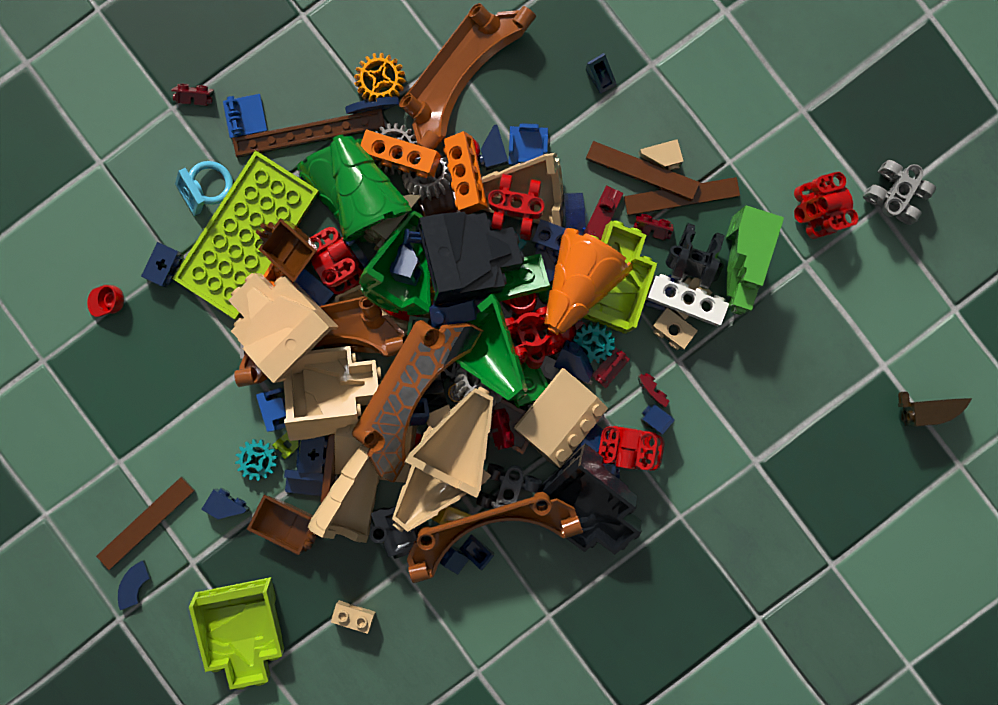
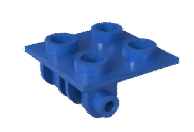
[223,94,267,138]

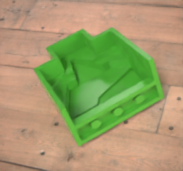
[726,205,784,315]

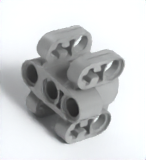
[863,160,936,225]

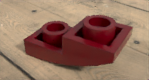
[637,373,669,407]

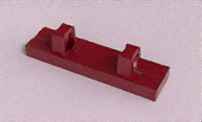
[583,185,623,240]

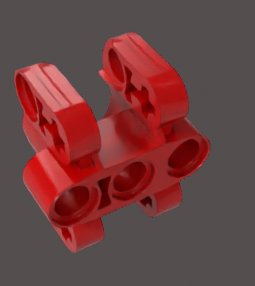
[794,172,859,239]
[488,174,544,240]
[310,227,363,296]
[505,306,564,369]
[599,426,665,471]

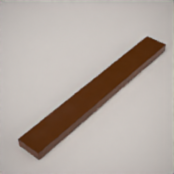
[232,109,385,158]

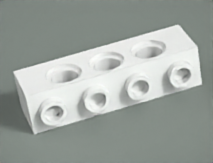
[646,274,729,327]

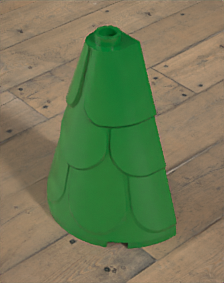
[330,134,412,242]
[296,139,367,243]
[359,211,431,315]
[456,294,528,401]

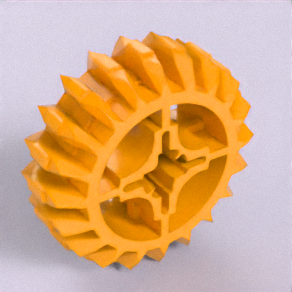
[354,53,406,102]

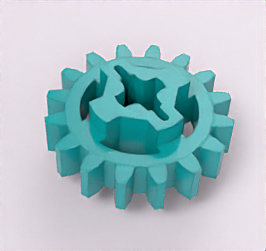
[573,322,615,363]
[235,439,278,481]

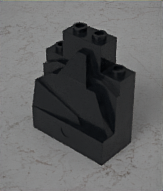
[415,212,524,305]
[535,443,642,555]

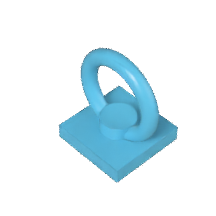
[175,161,233,216]

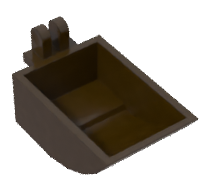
[898,391,972,426]

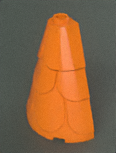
[544,228,633,335]

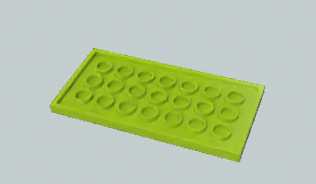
[172,150,319,320]

